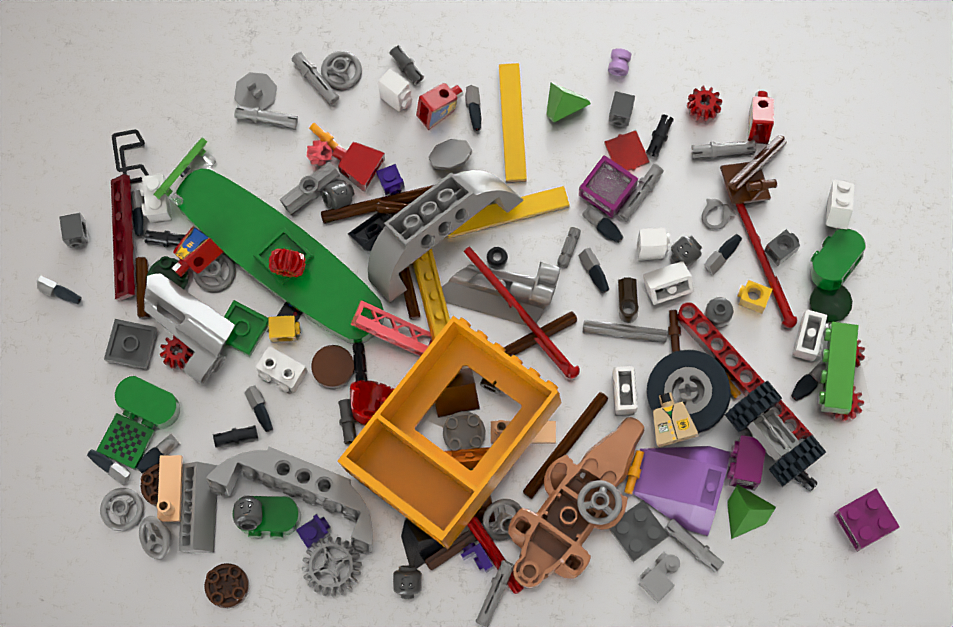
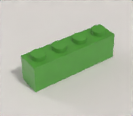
[818,322,859,415]

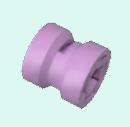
[608,48,632,76]

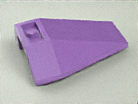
[633,446,730,536]

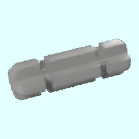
[557,227,581,267]

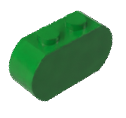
[810,229,866,290]
[115,376,180,429]
[232,496,301,538]

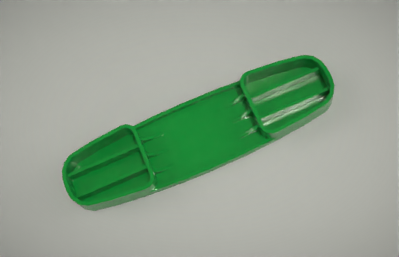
[175,169,384,344]

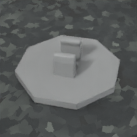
[234,72,277,110]
[429,139,472,170]

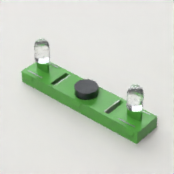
[153,137,216,205]

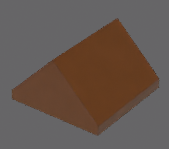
[435,368,480,418]

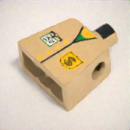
[653,392,699,448]

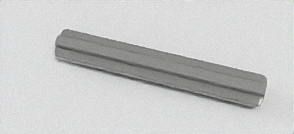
[583,320,668,342]

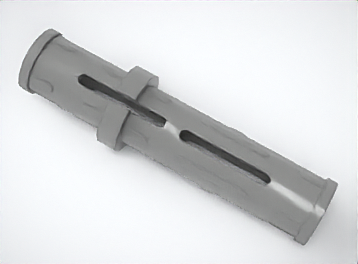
[292,52,339,105]
[234,105,298,129]
[691,140,756,159]
[617,164,664,221]
[664,518,724,573]
[476,560,514,627]

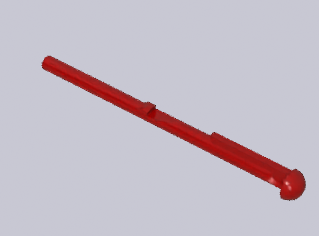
[736,203,797,328]
[463,246,580,379]

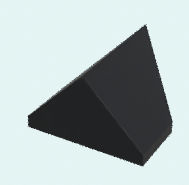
[401,518,444,569]

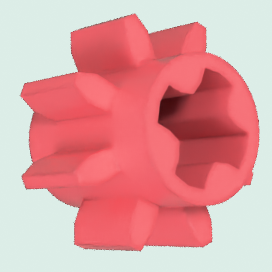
[306,140,332,166]

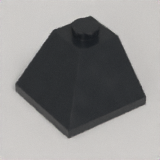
[348,212,391,251]

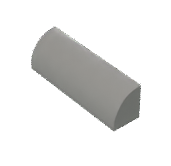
[179,462,217,553]

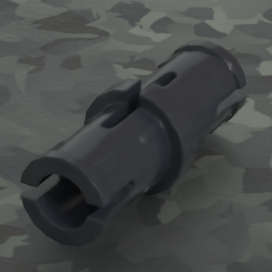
[646,114,674,157]
[144,230,186,247]
[213,425,258,448]

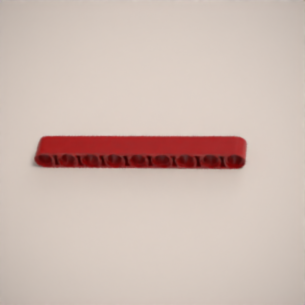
[678,302,813,441]

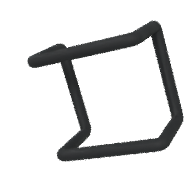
[112,129,149,183]

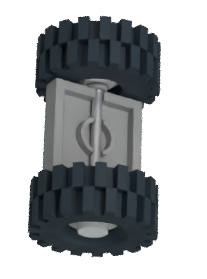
[725,381,826,487]

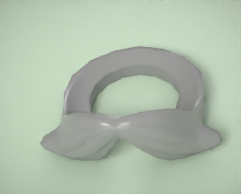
[701,199,736,230]

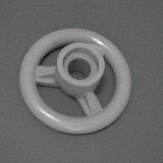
[321,51,362,89]
[193,253,235,292]
[577,480,622,525]
[100,488,144,531]
[482,499,521,541]
[139,516,171,559]

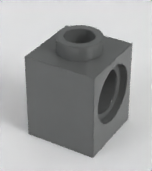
[608,91,635,126]
[59,213,88,247]
[764,229,800,266]

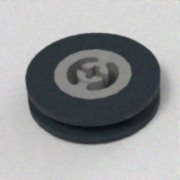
[647,350,731,433]

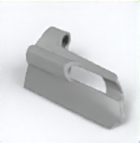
[442,262,561,326]
[144,273,235,384]

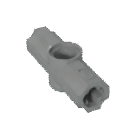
[279,161,340,214]

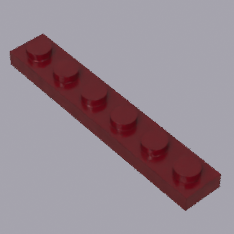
[111,174,135,300]

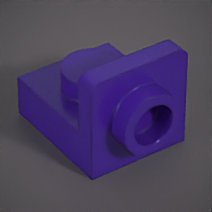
[376,164,405,195]
[296,514,331,549]
[461,543,494,573]

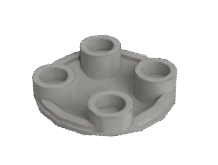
[443,411,486,451]

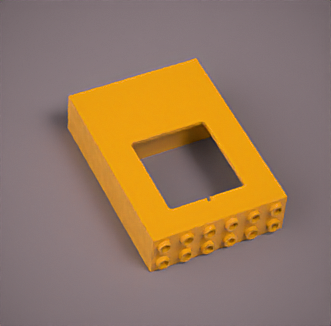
[337,316,562,549]

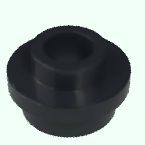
[487,247,508,268]

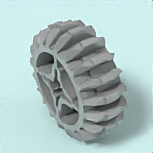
[302,536,362,597]

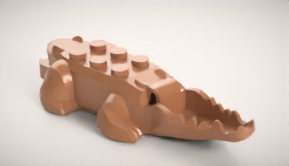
[508,417,645,588]

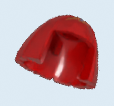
[350,380,394,426]

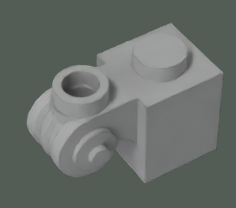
[639,552,680,603]

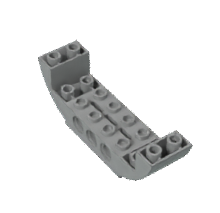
[368,170,524,302]
[206,447,373,554]

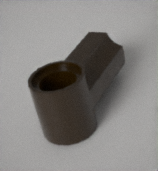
[618,277,639,323]

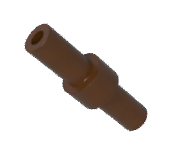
[668,310,681,353]

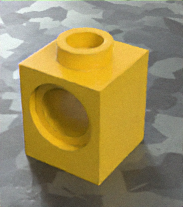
[737,280,772,314]
[268,316,300,342]

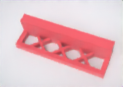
[351,301,433,357]

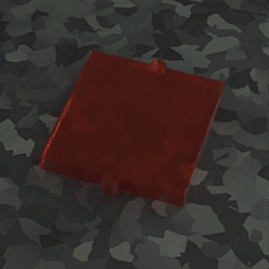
[604,130,650,171]

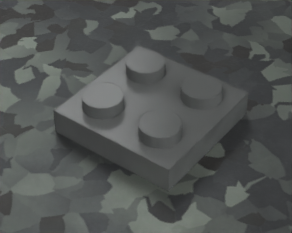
[104,319,158,370]
[609,500,669,562]

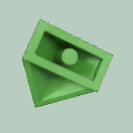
[546,82,591,122]
[727,484,776,539]

